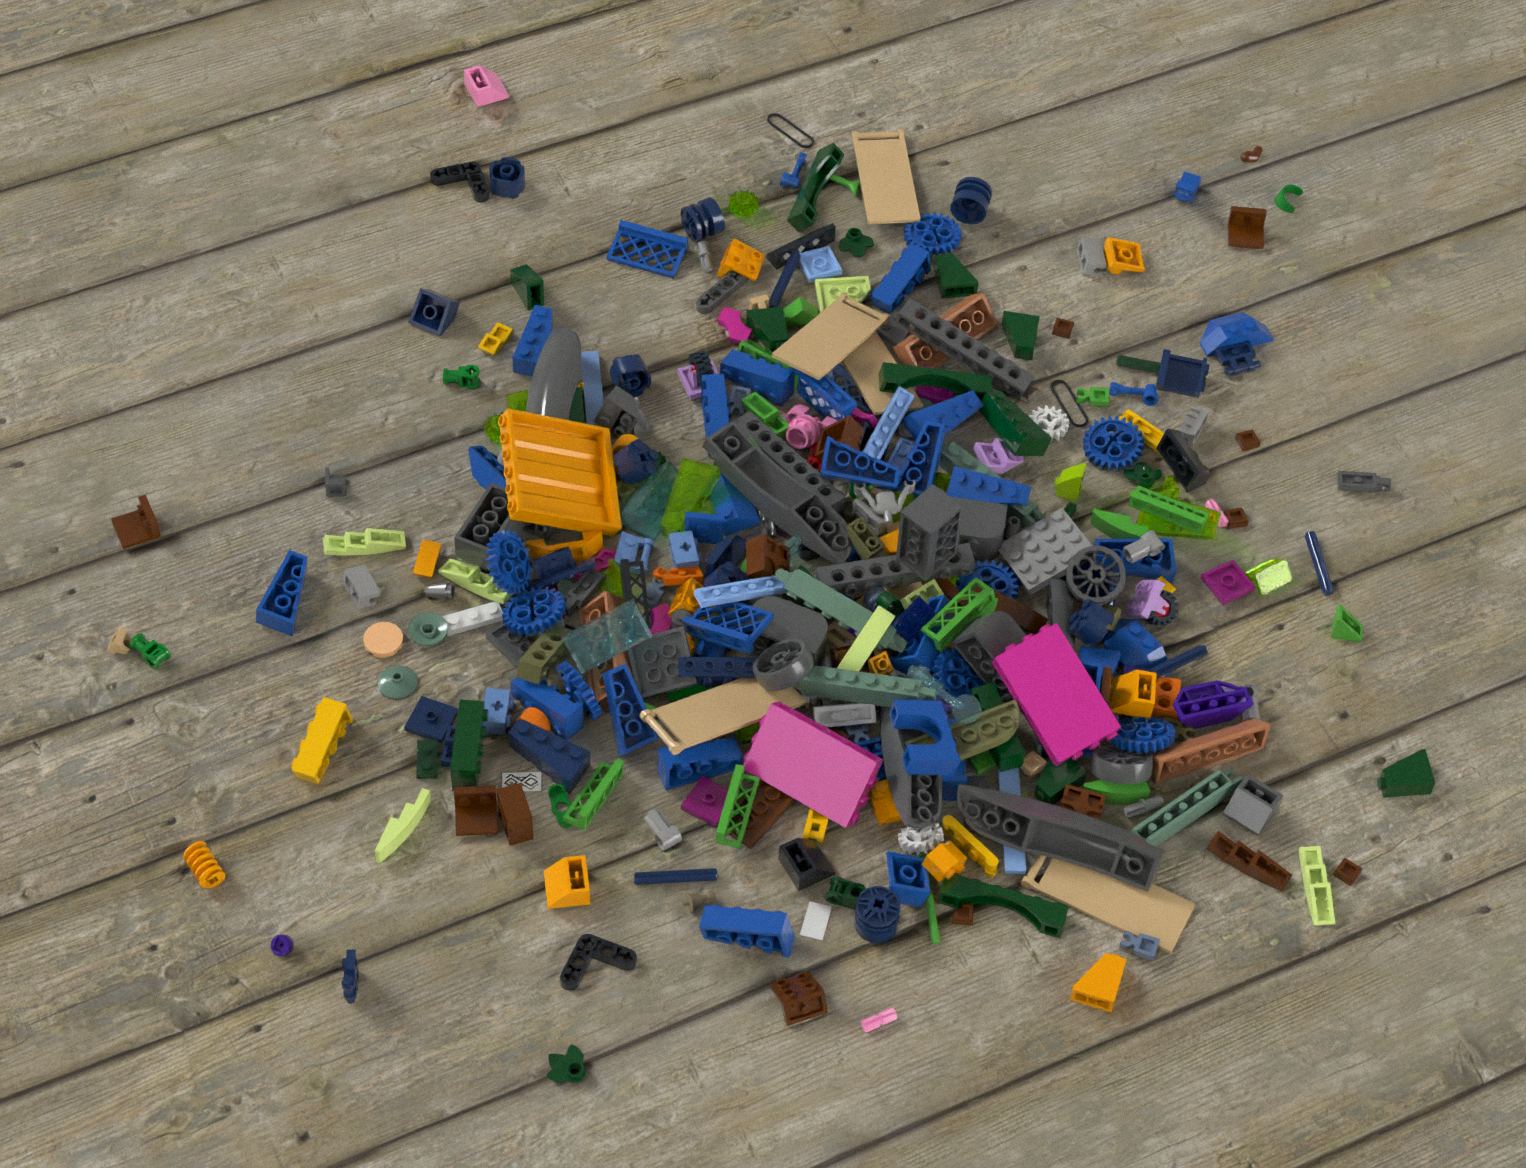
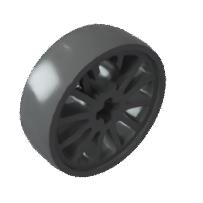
[1066,546,1126,605]
[753,638,814,692]
[1091,743,1153,784]

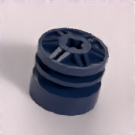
[950,177,992,225]
[680,197,725,243]
[854,886,901,943]

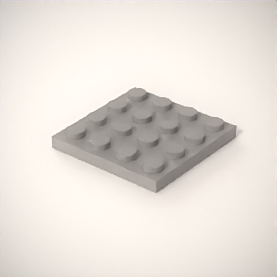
[999,508,1098,595]

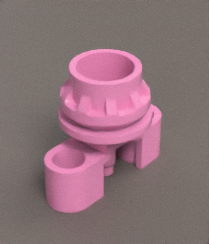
[786,404,837,449]

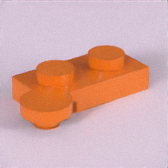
[653,566,703,586]

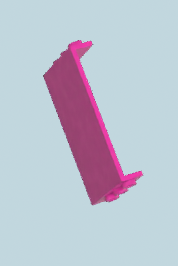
[992,623,1121,767]
[743,701,884,828]

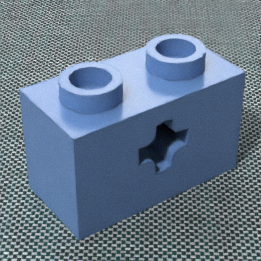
[669,530,702,568]
[484,688,514,735]

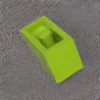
[1053,463,1086,502]

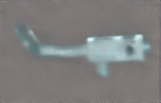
[907,664,981,723]

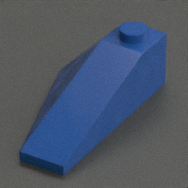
[704,471,761,537]

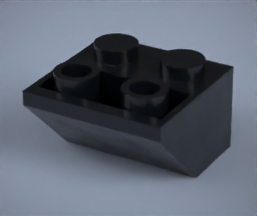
[778,838,835,891]

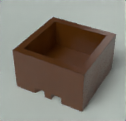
[815,415,864,462]
[746,534,790,579]
[496,783,534,846]
[1060,784,1106,820]

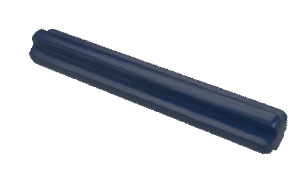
[769,251,801,308]
[1305,531,1334,596]
[1148,645,1208,679]
[634,868,718,885]

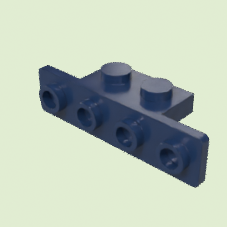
[701,535,748,586]
[522,546,596,593]
[678,657,757,687]

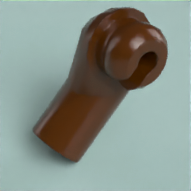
[1240,146,1263,163]

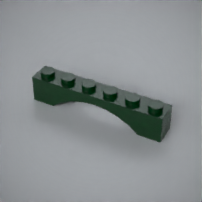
[787,143,845,232]
[878,362,992,401]
[938,873,1069,938]

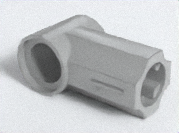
[1123,530,1165,563]
[1241,683,1260,721]
[644,809,682,851]

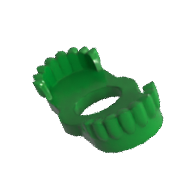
[548,783,575,828]

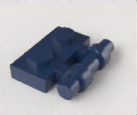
[1214,340,1261,376]
[342,949,359,1004]

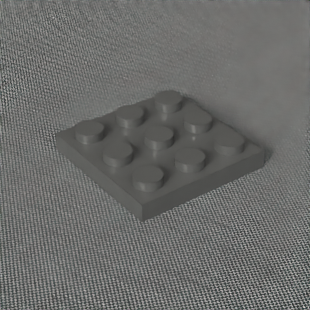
[626,626,698,700]

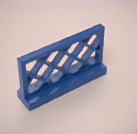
[606,220,689,279]
[794,368,857,421]
[682,602,775,654]

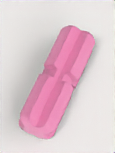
[1205,498,1229,528]
[861,1008,897,1032]

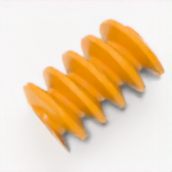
[183,841,226,888]

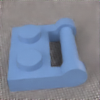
[613,531,654,575]

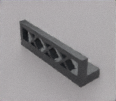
[766,223,836,270]
[619,559,651,641]

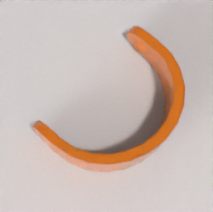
[516,707,551,732]

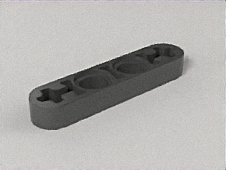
[696,270,748,314]

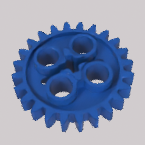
[904,212,962,257]
[1083,416,1144,472]
[485,530,533,594]
[955,559,1018,618]
[502,586,567,637]
[931,647,985,710]
[556,661,603,721]
[1109,716,1175,753]

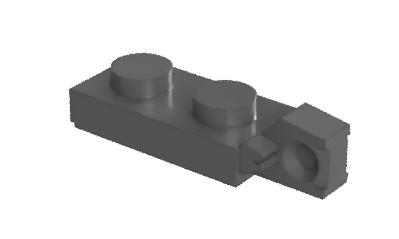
[1337,471,1391,492]
[565,569,607,617]

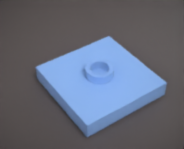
[798,246,842,283]

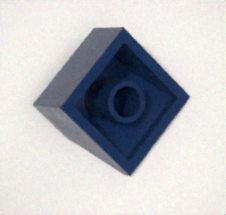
[408,288,460,336]

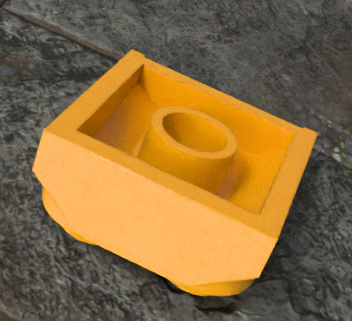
[1103,237,1145,274]
[868,780,902,826]

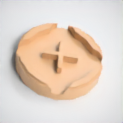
[363,622,404,658]

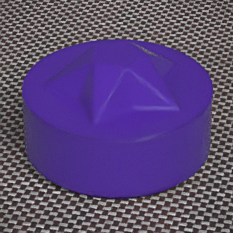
[271,934,294,956]

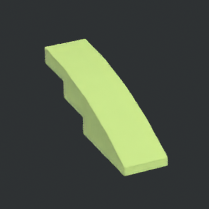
[323,528,406,556]
[438,559,514,604]
[837,606,896,671]
[375,788,431,863]
[1298,846,1335,926]

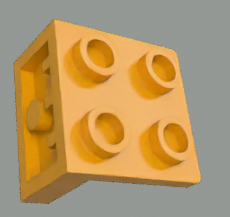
[716,238,765,281]
[668,577,717,624]

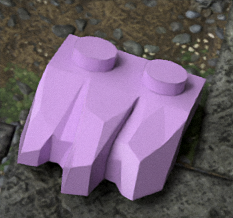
[973,438,1025,474]

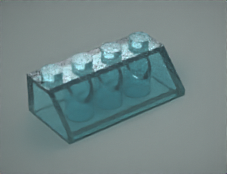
[620,461,693,540]
[562,598,653,674]

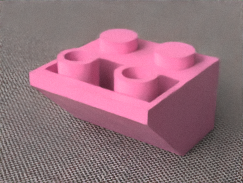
[464,65,509,107]

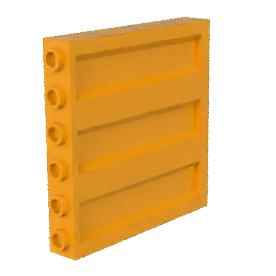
[498,408,622,537]

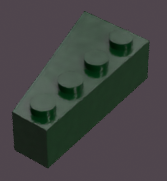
[979,391,1052,456]
[970,683,1026,772]
[450,699,489,791]

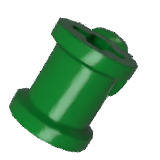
[443,365,481,390]
[130,633,171,670]

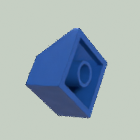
[886,851,930,907]

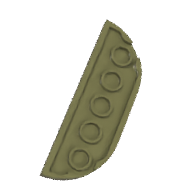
[904,699,1020,760]

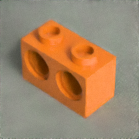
[1151,676,1181,720]

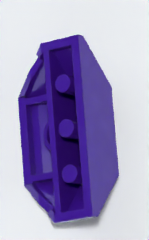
[1173,680,1254,729]

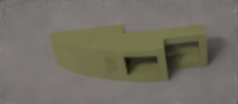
[846,516,901,593]

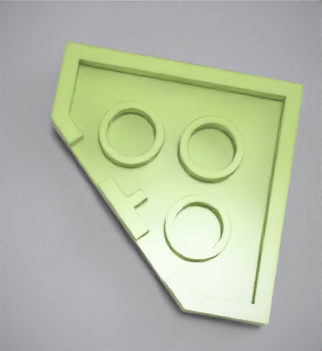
[815,276,871,313]

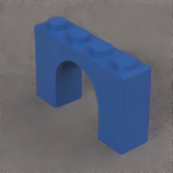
[889,699,961,775]

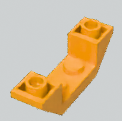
[525,529,604,562]

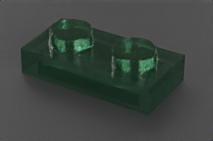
[416,740,438,779]

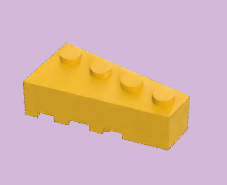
[291,697,353,784]

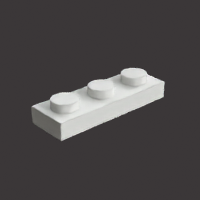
[442,601,503,636]
[813,703,876,727]

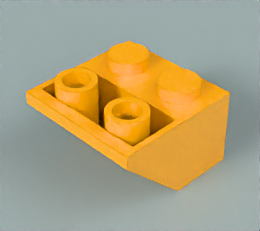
[1111,670,1157,719]
[544,855,590,909]

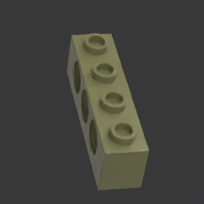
[517,624,574,685]

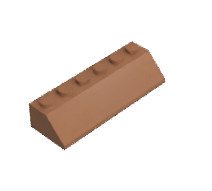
[893,293,999,369]
[578,591,635,707]
[1150,719,1270,784]

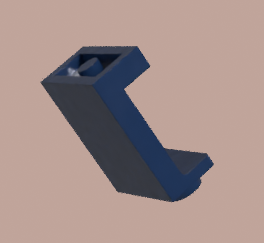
[1156,349,1210,398]

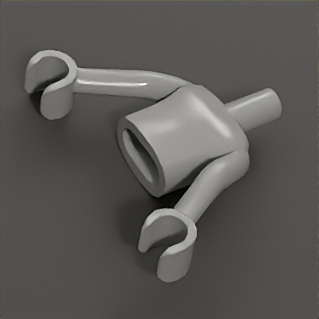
[854,480,916,525]

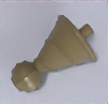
[683,891,716,913]

